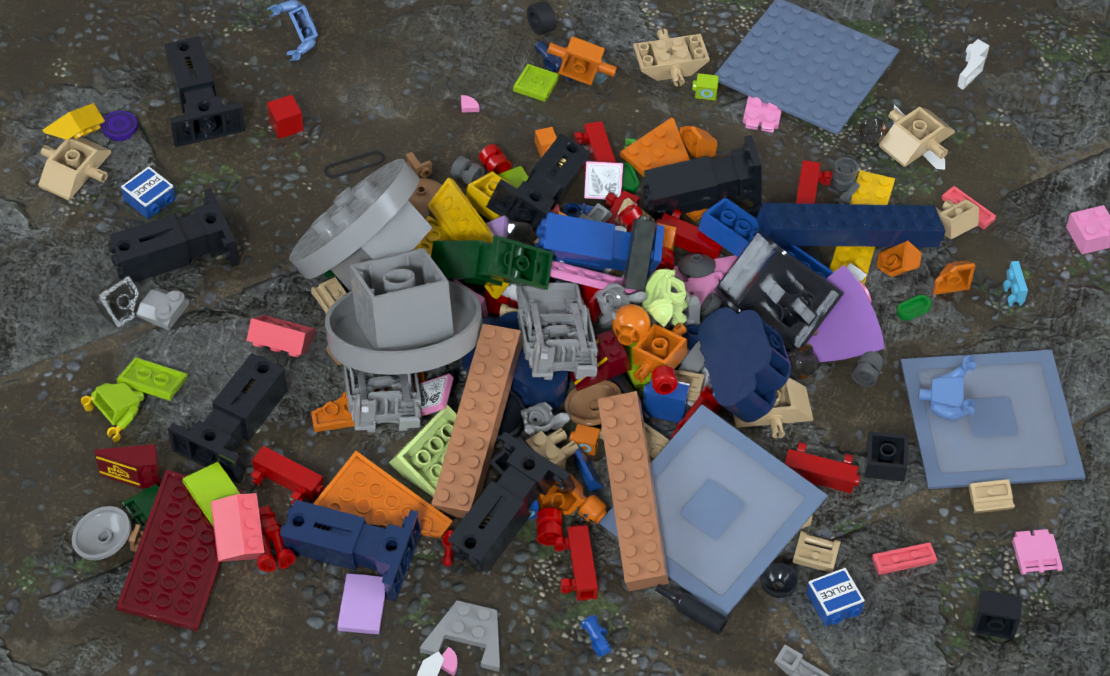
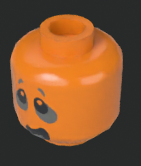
[578,495,608,524]

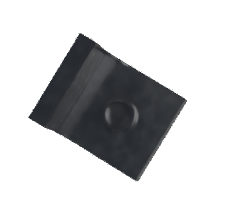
[714,229,844,355]

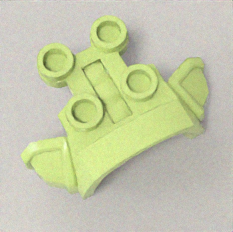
[642,269,688,327]

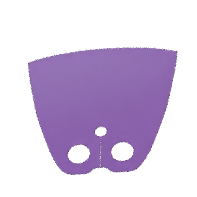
[795,265,885,363]

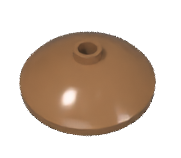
[408,178,442,219]
[565,380,622,426]

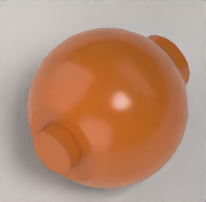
[612,304,651,345]

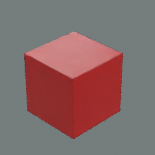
[267,95,304,139]

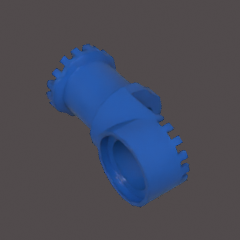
[564,203,594,218]
[580,615,611,657]

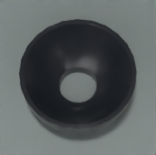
[760,563,798,598]

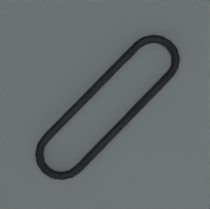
[324,151,385,178]

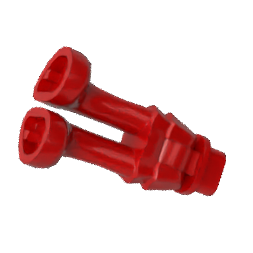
[257,506,296,572]

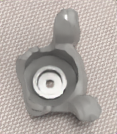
[595,283,648,325]
[520,402,570,441]

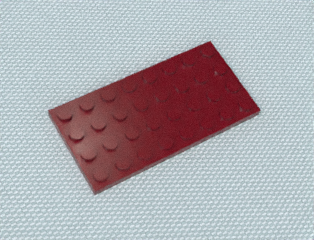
[116,470,244,632]

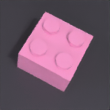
[1066,205,1110,254]

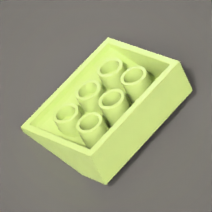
[389,405,457,497]

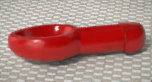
[442,530,454,567]

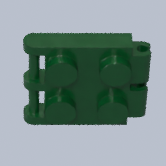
[121,484,160,531]

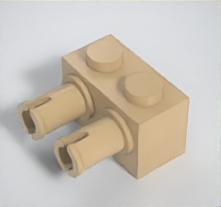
[935,199,979,239]
[526,428,579,470]

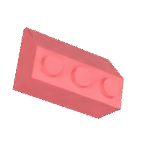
[246,315,317,357]
[211,493,264,562]

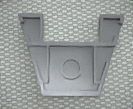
[420,600,500,672]

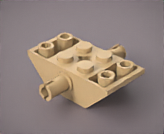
[633,29,710,86]
[879,107,955,167]
[39,137,111,201]
[733,378,813,438]

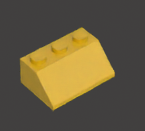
[43,103,105,140]
[466,171,514,229]

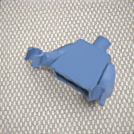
[267,0,318,61]
[918,355,976,421]

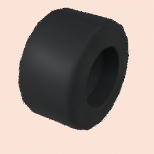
[527,1,556,35]

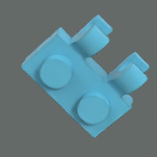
[1003,261,1028,307]

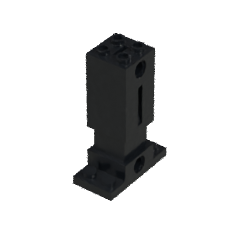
[164,36,245,147]
[486,133,591,239]
[642,135,762,220]
[108,188,239,285]
[168,353,288,484]
[448,432,575,574]

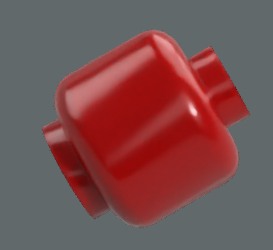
[651,365,678,395]

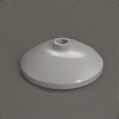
[72,506,131,560]

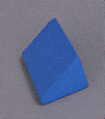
[575,449,603,492]

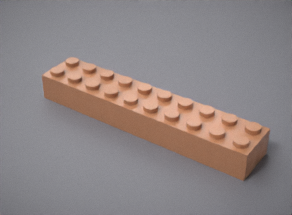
[431,324,523,518]
[598,391,669,591]

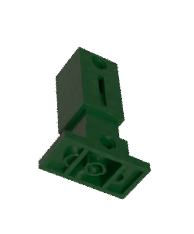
[431,236,553,290]

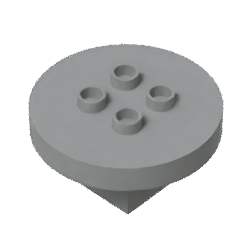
[289,159,432,292]
[325,248,483,375]

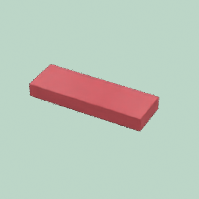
[942,186,996,230]
[872,542,937,575]

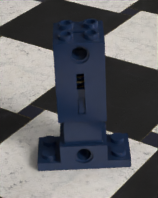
[280,500,423,601]

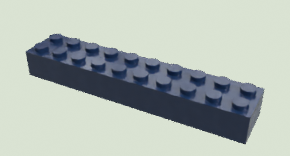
[756,203,946,247]

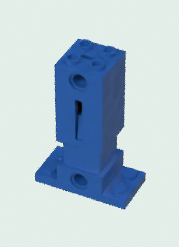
[535,213,664,281]

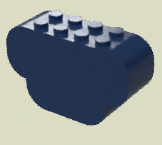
[698,307,791,423]
[461,312,568,412]

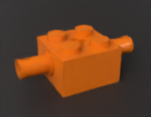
[547,36,617,85]
[632,323,687,383]

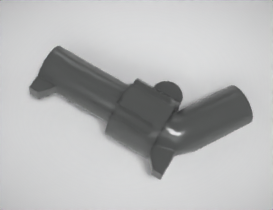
[835,181,860,204]

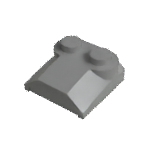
[136,288,189,331]

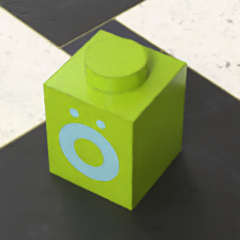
[692,73,719,101]

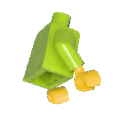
[81,383,144,442]

